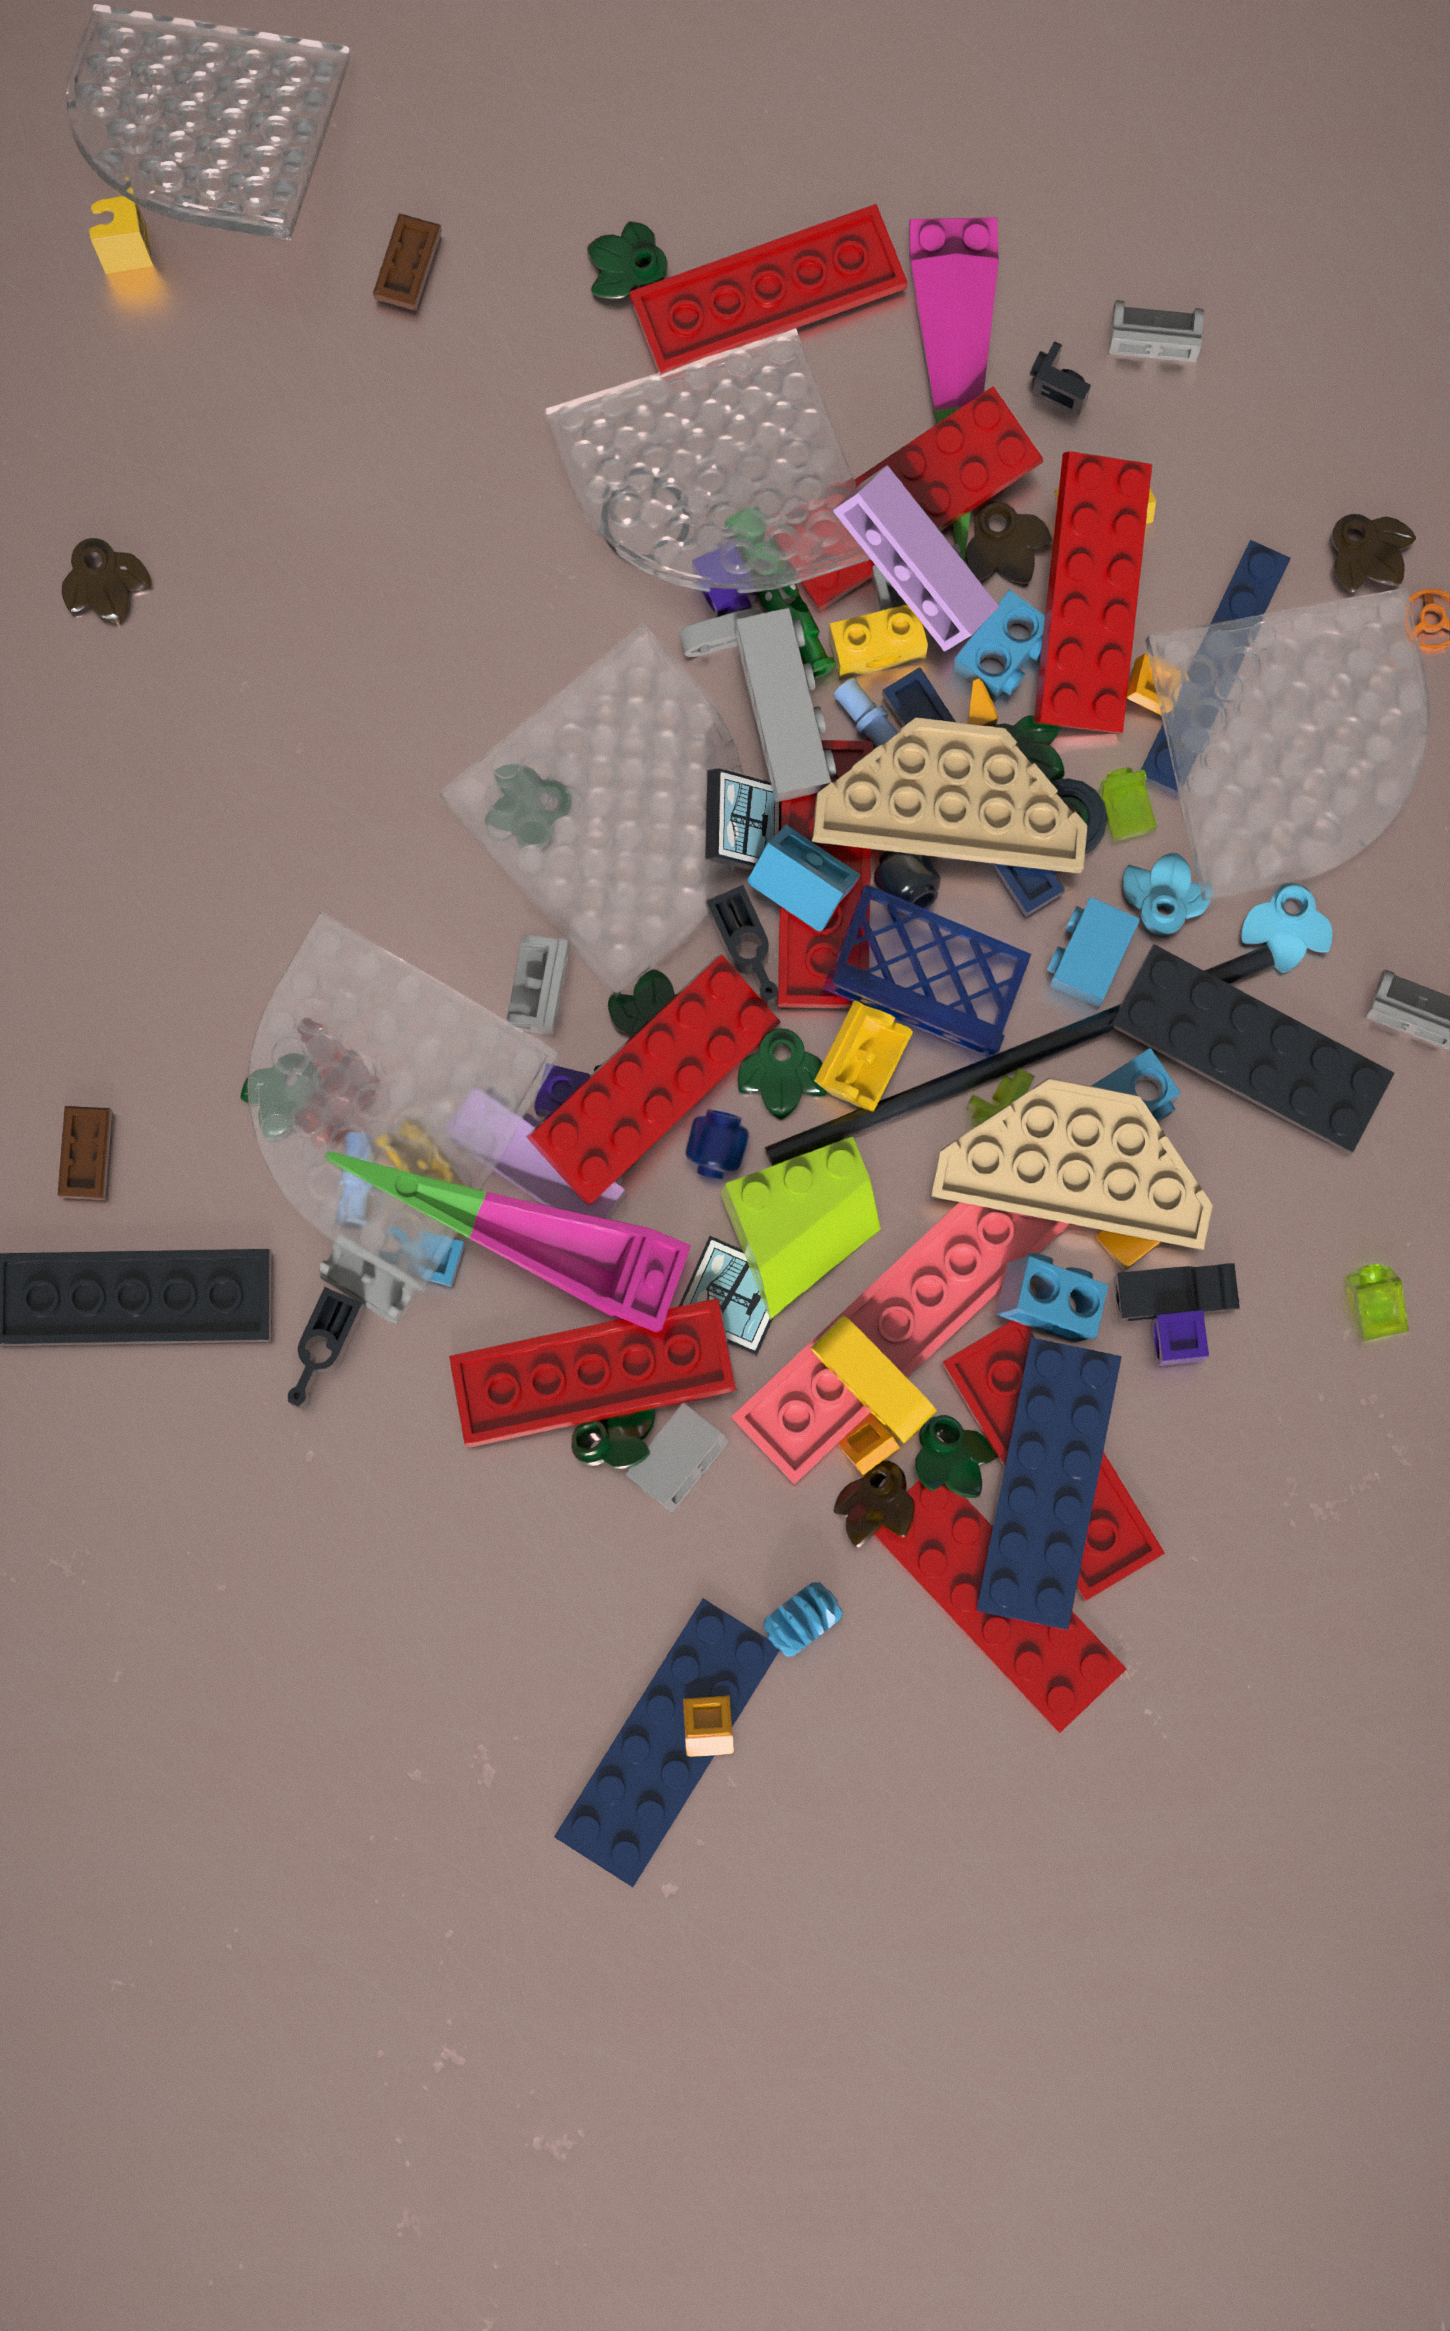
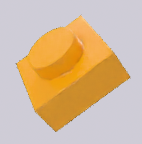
[1126,654,1181,716]
[837,1413,900,1475]

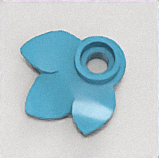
[1123,852,1211,936]
[1241,883,1333,973]

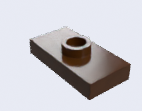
[373,213,442,311]
[57,1106,112,1200]

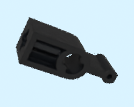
[706,885,778,1009]
[1113,1263,1240,1323]
[288,1287,367,1411]

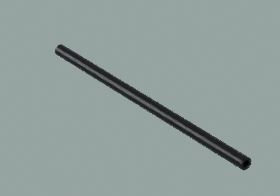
[764,945,1275,1166]

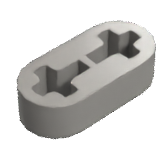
[679,609,761,657]

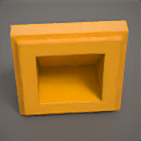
[967,678,999,727]
[1095,1230,1161,1272]
[683,1695,734,1757]

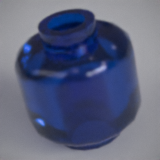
[685,1109,750,1179]

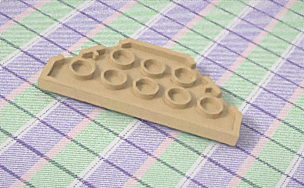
[812,718,1087,874]
[931,1078,1213,1250]

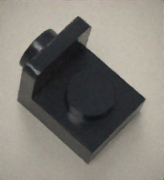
[1029,341,1091,416]

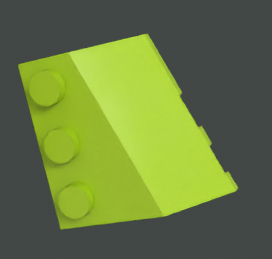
[720,1136,881,1320]

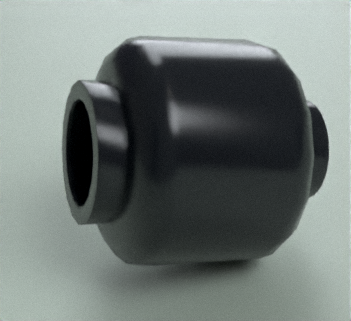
[874,851,941,914]

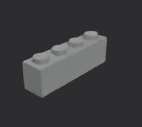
[734,608,836,803]

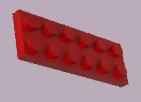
[629,203,908,377]
[771,386,1043,611]
[1033,451,1152,734]
[778,740,873,1009]
[526,954,781,1205]
[449,1298,737,1448]
[942,1320,1165,1601]
[873,1480,1127,1733]

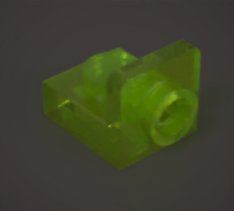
[1098,767,1157,842]
[966,1068,1035,1124]
[1346,1264,1409,1341]

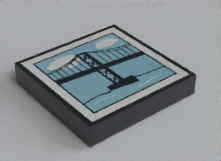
[705,768,782,871]
[678,1236,774,1357]

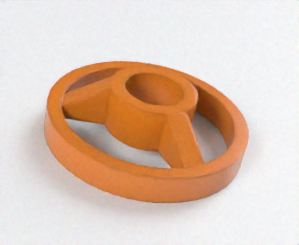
[1399,588,1450,651]

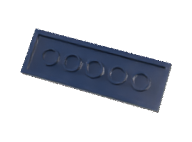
[976,1337,1122,1630]
[554,1598,780,1887]

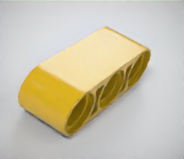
[810,1316,937,1444]

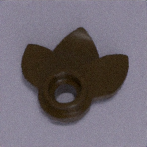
[966,502,1052,584]
[1332,514,1416,593]
[62,538,151,624]
[834,1461,915,1547]

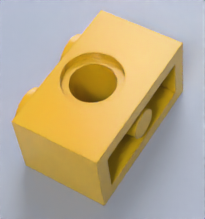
[828,605,928,680]

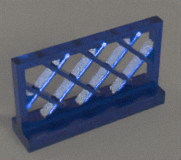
[822,885,1032,1057]

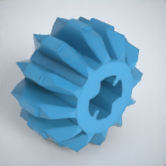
[763,1582,843,1656]

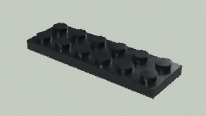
[1109,944,1395,1154]
[0,1249,271,1346]

